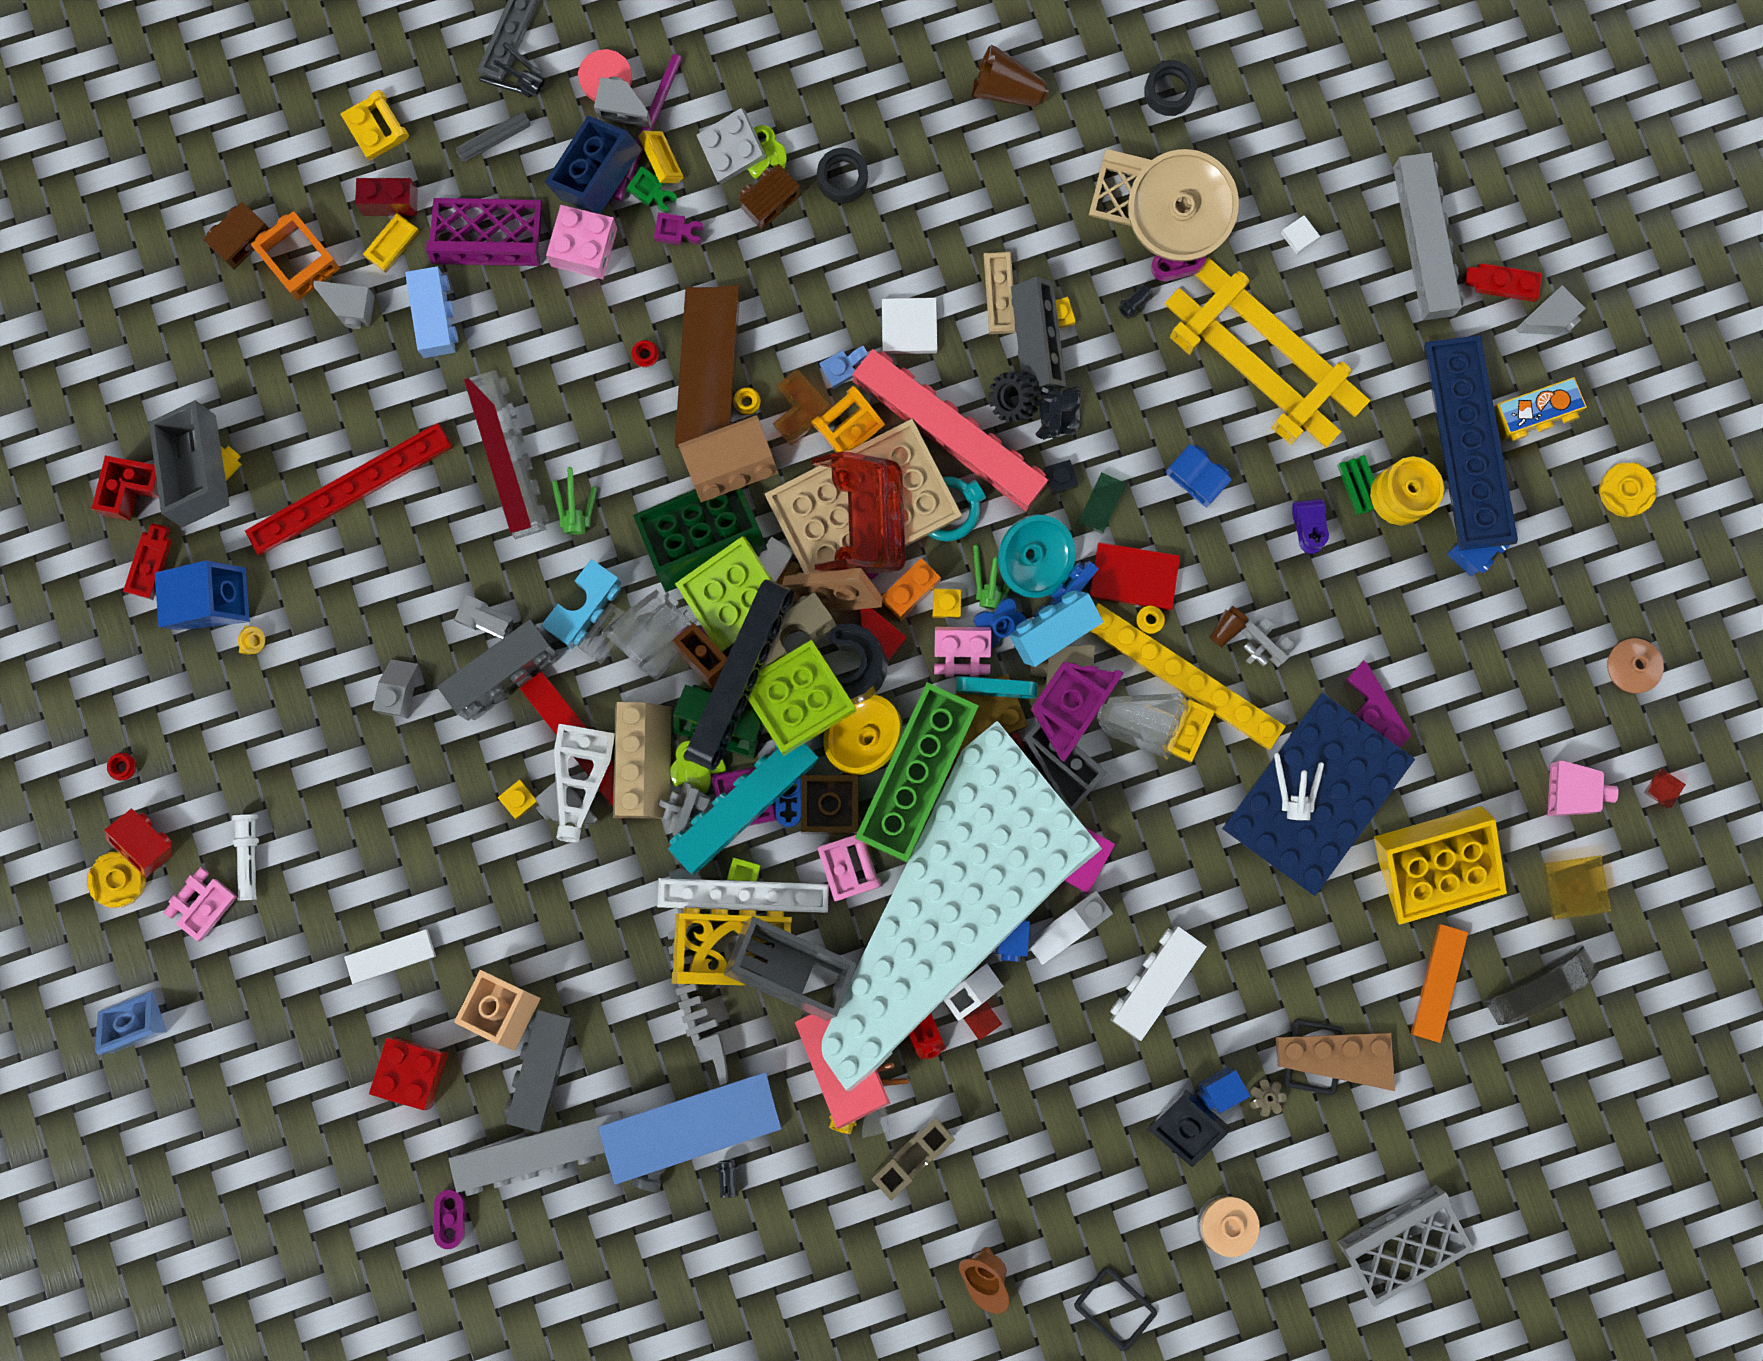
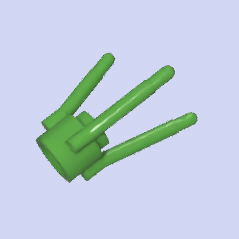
[552,467,597,535]
[973,545,1010,609]

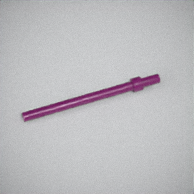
[612,54,682,201]

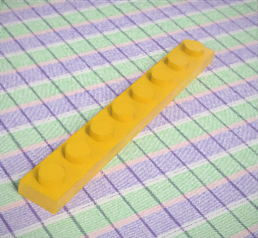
[1089,603,1286,750]

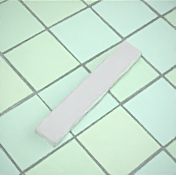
[657,878,829,913]

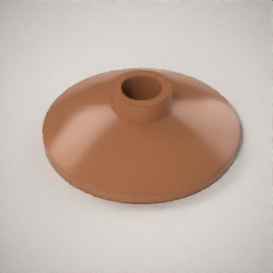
[1607,638,1664,694]

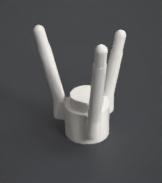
[1274,753,1324,820]

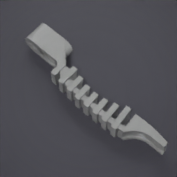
[667,867,729,1085]

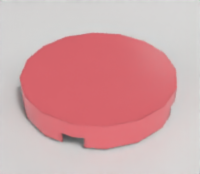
[578,49,632,101]

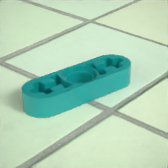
[956,677,1038,699]

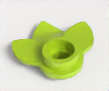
[748,125,787,179]
[670,740,726,794]

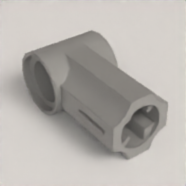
[454,595,515,639]

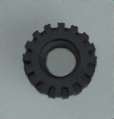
[988,371,1041,422]

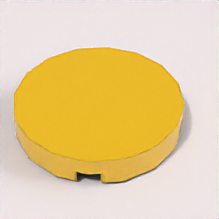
[1599,462,1657,518]
[87,852,146,908]

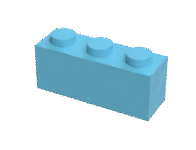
[1009,590,1103,667]

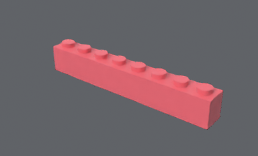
[852,349,1048,512]

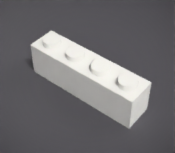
[1110,926,1207,1041]

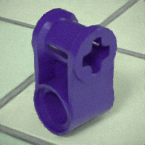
[1292,498,1329,554]

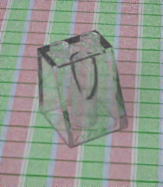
[602,589,698,680]
[1097,693,1189,759]

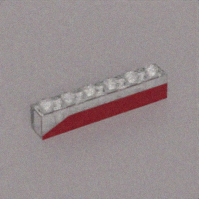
[464,370,549,540]

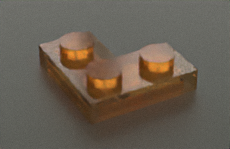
[773,369,831,446]

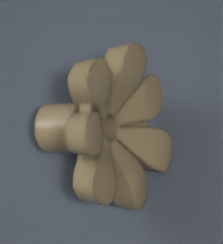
[1249,1078,1287,1117]

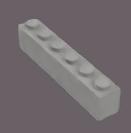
[1393,152,1464,321]
[448,1111,623,1196]

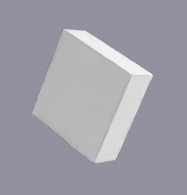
[1281,216,1320,254]

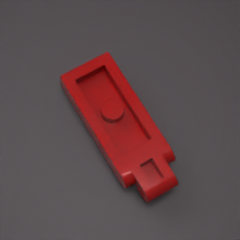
[1465,264,1542,302]
[123,523,172,600]

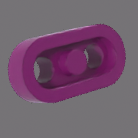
[1151,255,1206,281]
[434,1189,465,1249]

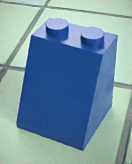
[155,560,250,630]

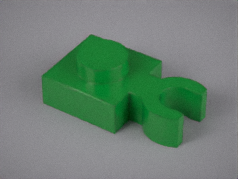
[626,166,677,213]

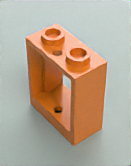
[251,211,340,301]

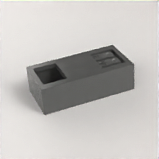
[149,400,230,527]
[723,916,857,1021]

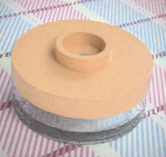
[1197,1195,1259,1257]

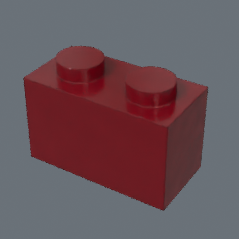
[355,178,418,216]

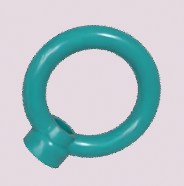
[928,477,986,541]

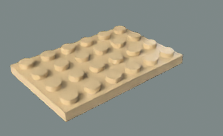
[765,419,962,574]

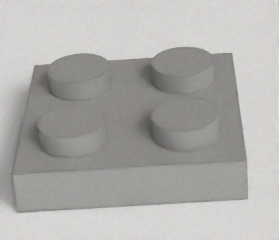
[697,108,767,184]

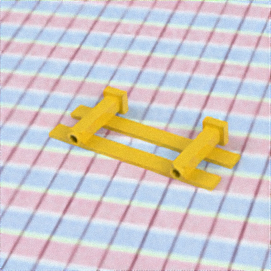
[1164,257,1371,448]

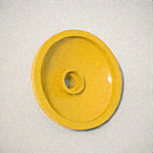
[823,695,902,775]

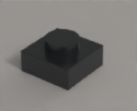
[1043,459,1079,495]

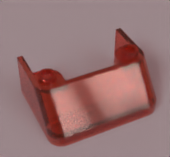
[811,451,905,573]

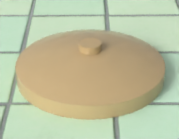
[1128,149,1239,262]

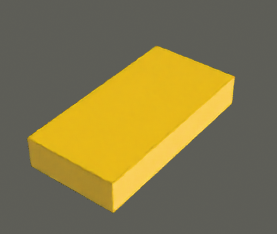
[638,131,684,183]
[363,213,420,273]

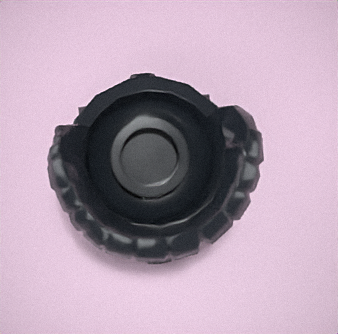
[1035,386,1082,440]

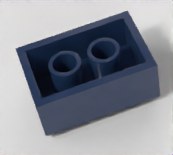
[545,116,642,214]

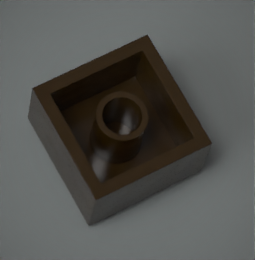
[801,775,859,834]

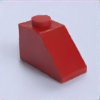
[860,608,907,662]

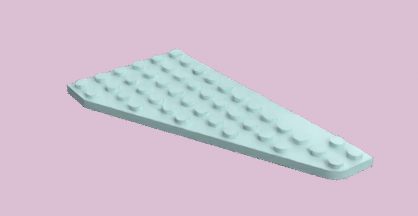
[822,721,1102,1092]

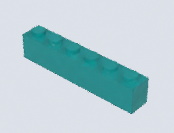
[668,743,818,877]

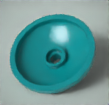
[998,514,1075,598]

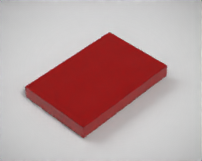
[1089,542,1180,611]

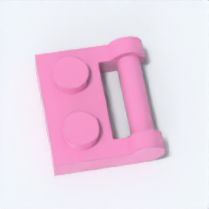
[817,835,883,902]

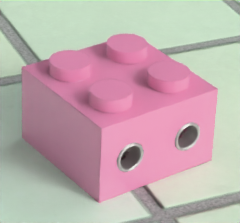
[546,205,617,279]

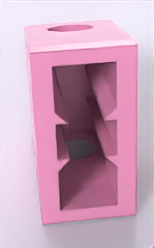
[1548,761,1618,816]

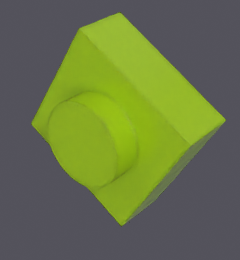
[727,858,761,882]

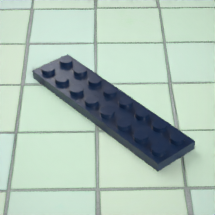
[1424,335,1518,551]

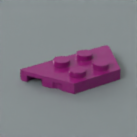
[1031,662,1124,762]

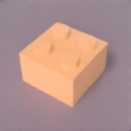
[454,970,541,1051]

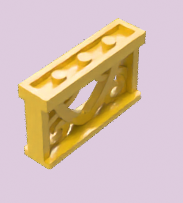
[672,908,792,985]

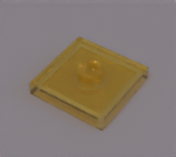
[1542,855,1612,920]

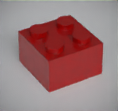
[369,1037,449,1111]

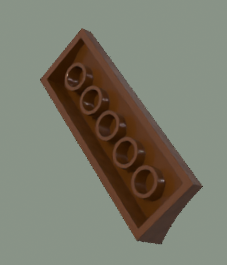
[675,284,740,448]

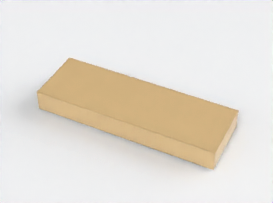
[983,252,1016,334]

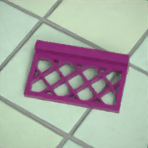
[426,198,543,266]

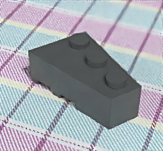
[1022,722,1107,812]

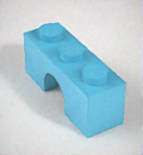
[541,559,621,649]

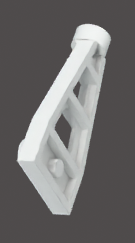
[553,724,615,843]

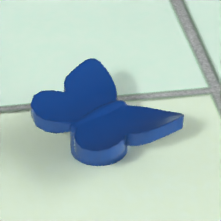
[973,598,1027,649]

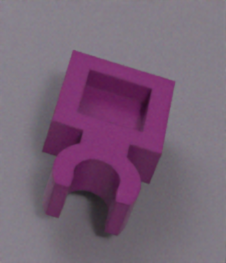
[654,212,704,246]

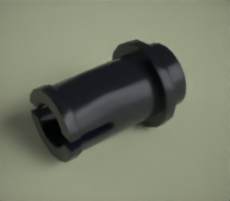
[1118,285,1153,319]
[715,1160,739,1198]

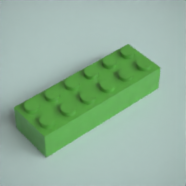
[855,682,979,863]

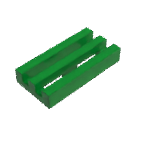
[1337,455,1375,516]

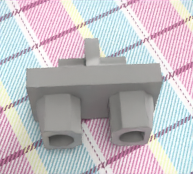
[1242,616,1294,667]
[659,782,710,836]

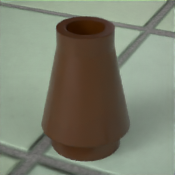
[1209,606,1249,648]

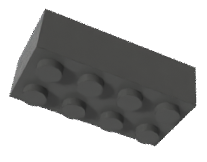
[437,619,558,721]

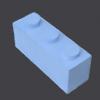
[405,266,458,358]

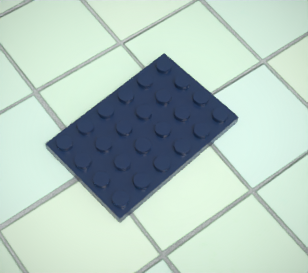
[1221,693,1415,896]

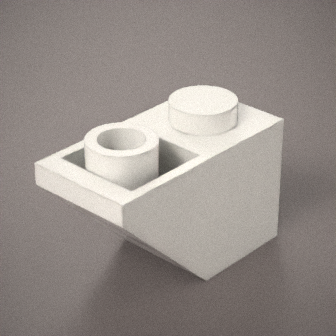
[943,963,1004,1021]

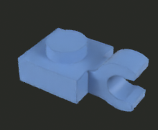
[819,346,868,389]

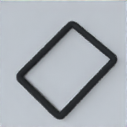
[1284,1019,1345,1095]
[1074,1267,1157,1351]

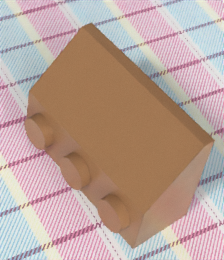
[678,415,778,502]

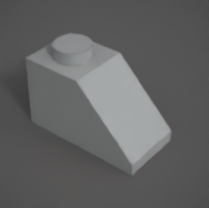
[594,76,651,128]
[313,281,375,329]
[1515,285,1586,335]
[372,659,419,719]
[535,781,600,825]

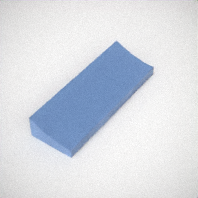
[597,1072,781,1185]

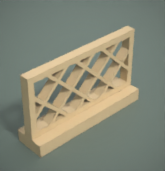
[1089,149,1151,226]

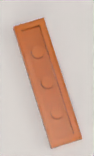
[1411,924,1468,1043]

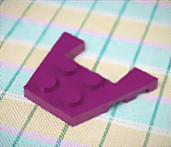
[1346,660,1411,748]

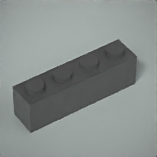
[1011,277,1066,393]
[504,1009,575,1133]

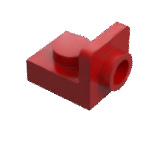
[909,1013,946,1060]

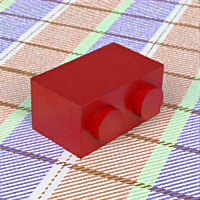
[104,808,172,878]

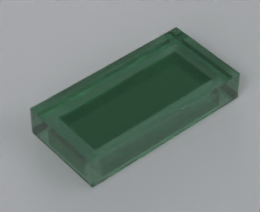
[1078,472,1126,534]

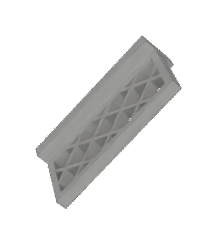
[1337,1185,1474,1307]

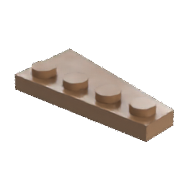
[1276,1033,1395,1091]

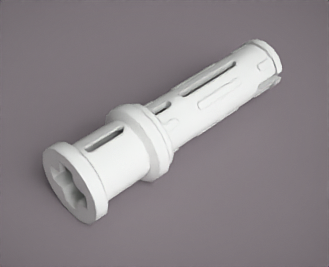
[232,814,259,901]

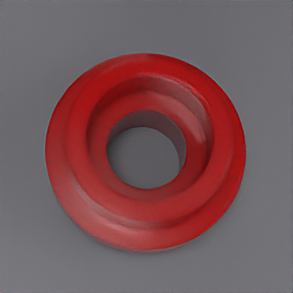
[631,340,659,368]
[107,753,136,781]

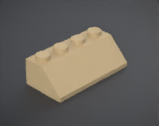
[613,702,672,819]

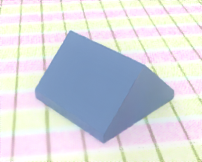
[95,991,167,1055]

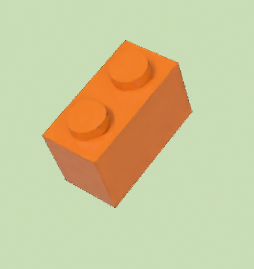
[882,558,941,622]

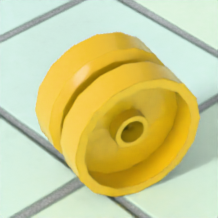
[1370,456,1444,526]

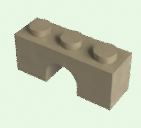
[763,592,837,669]
[871,1116,955,1201]

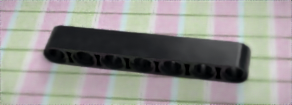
[686,579,794,770]

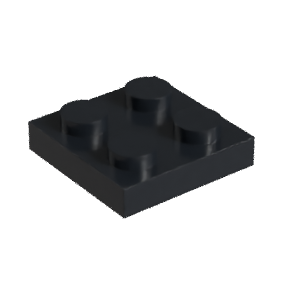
[1148,1089,1231,1167]

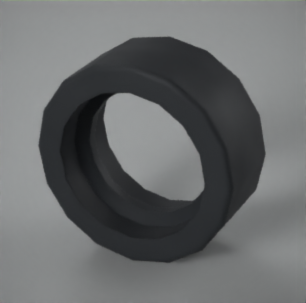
[1144,60,1197,116]
[817,147,868,204]

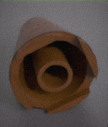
[971,45,1049,107]

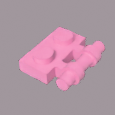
[934,627,991,678]
[163,867,238,942]

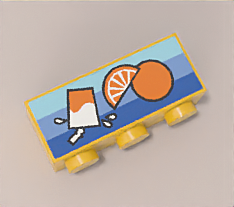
[1494,377,1587,442]

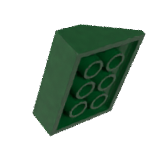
[633,488,768,593]

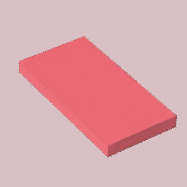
[795,1014,891,1129]

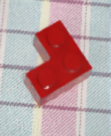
[91,455,159,521]

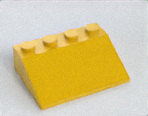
[1374,806,1507,925]

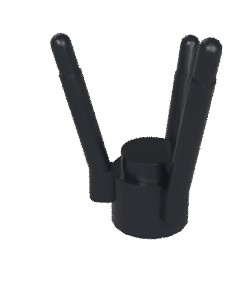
[479,42,545,98]

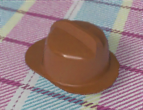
[959,1247,1010,1314]

